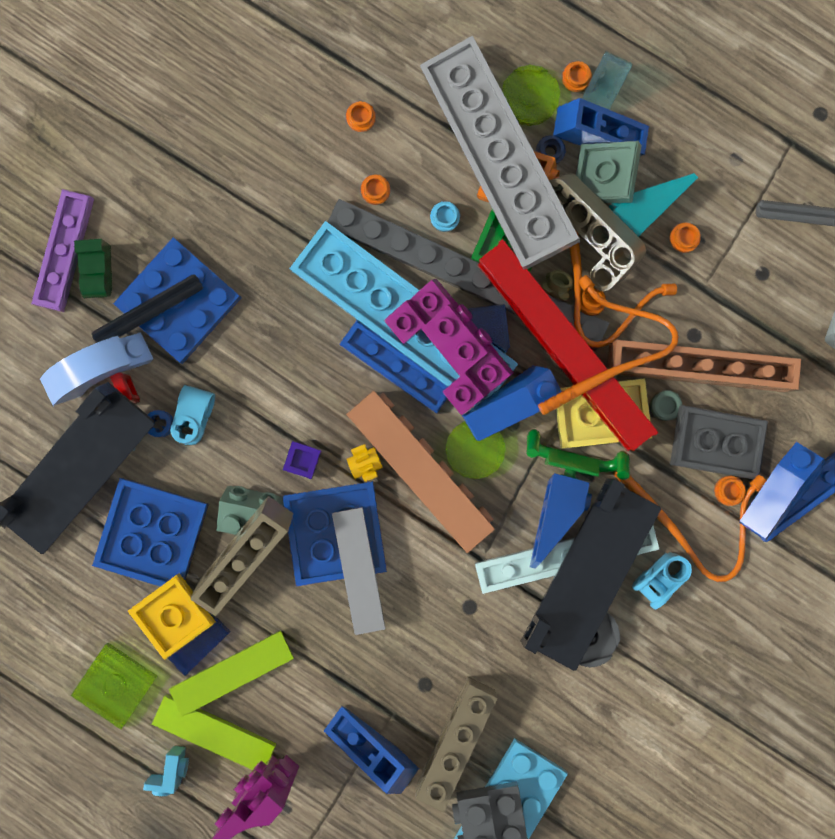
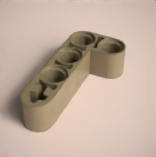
[549,173,646,291]

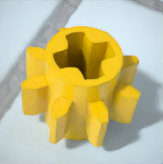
[346,444,383,482]

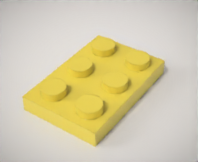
[556,378,652,449]

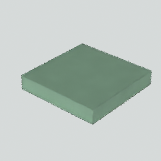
[576,141,642,203]

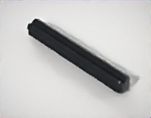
[91,274,203,343]

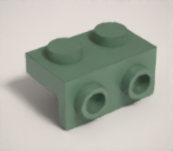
[216,486,284,535]

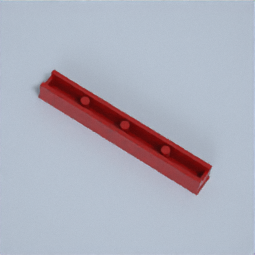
[477,239,659,451]

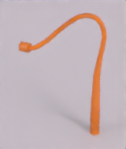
[569,230,677,348]
[538,275,679,415]
[613,470,767,582]

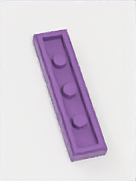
[31,189,94,312]

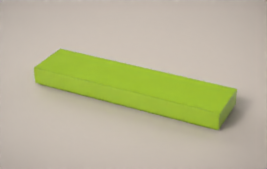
[168,630,294,717]
[151,694,277,770]

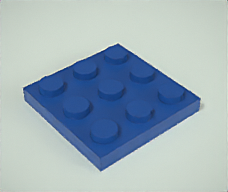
[113,237,242,364]
[92,478,209,587]
[283,481,387,586]

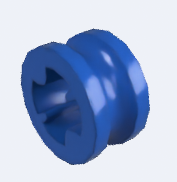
[148,410,173,437]

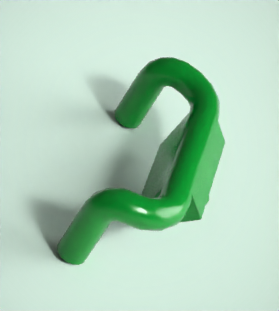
[526,429,630,480]

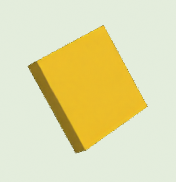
[128,573,216,660]

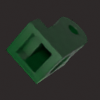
[74,239,112,299]

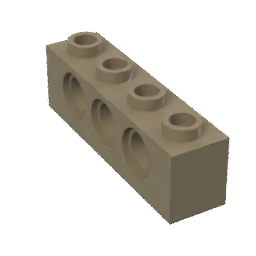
[190,496,294,616]
[415,676,498,813]

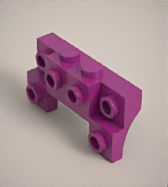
[384,278,514,415]
[212,755,299,839]

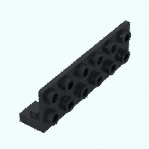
[0,382,155,554]
[520,478,661,671]

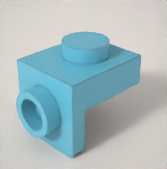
[143,746,189,796]

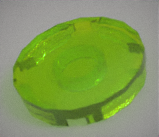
[502,65,560,126]
[445,421,506,479]

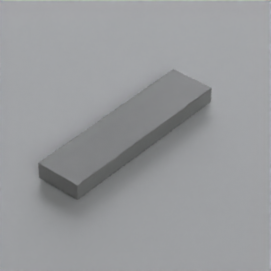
[332,507,386,635]

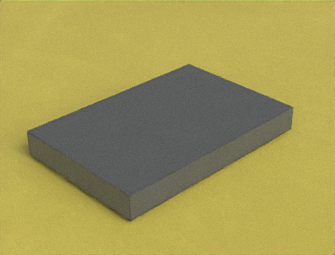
[670,405,768,479]

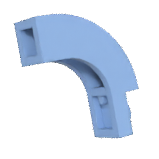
[40,332,153,406]

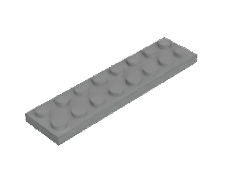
[420,36,580,270]

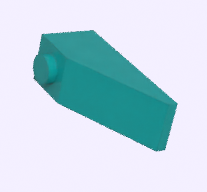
[609,173,698,237]

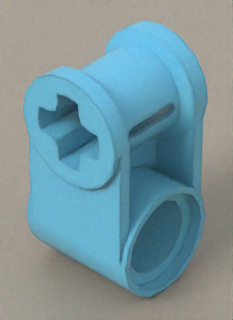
[170,385,215,445]
[632,552,692,610]

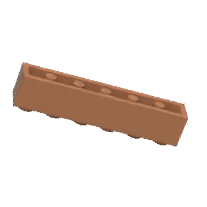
[607,340,801,392]
[346,391,495,553]

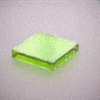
[71,643,158,729]

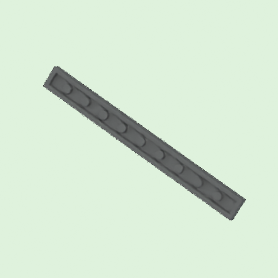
[328,199,609,351]

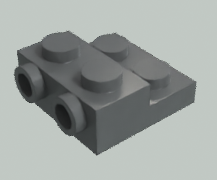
[452,781,528,839]

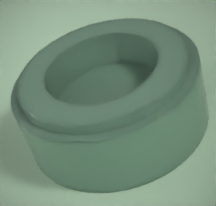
[650,390,682,421]

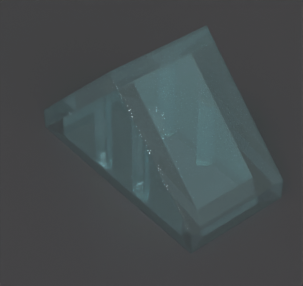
[582,51,633,110]

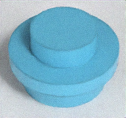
[430,202,460,232]

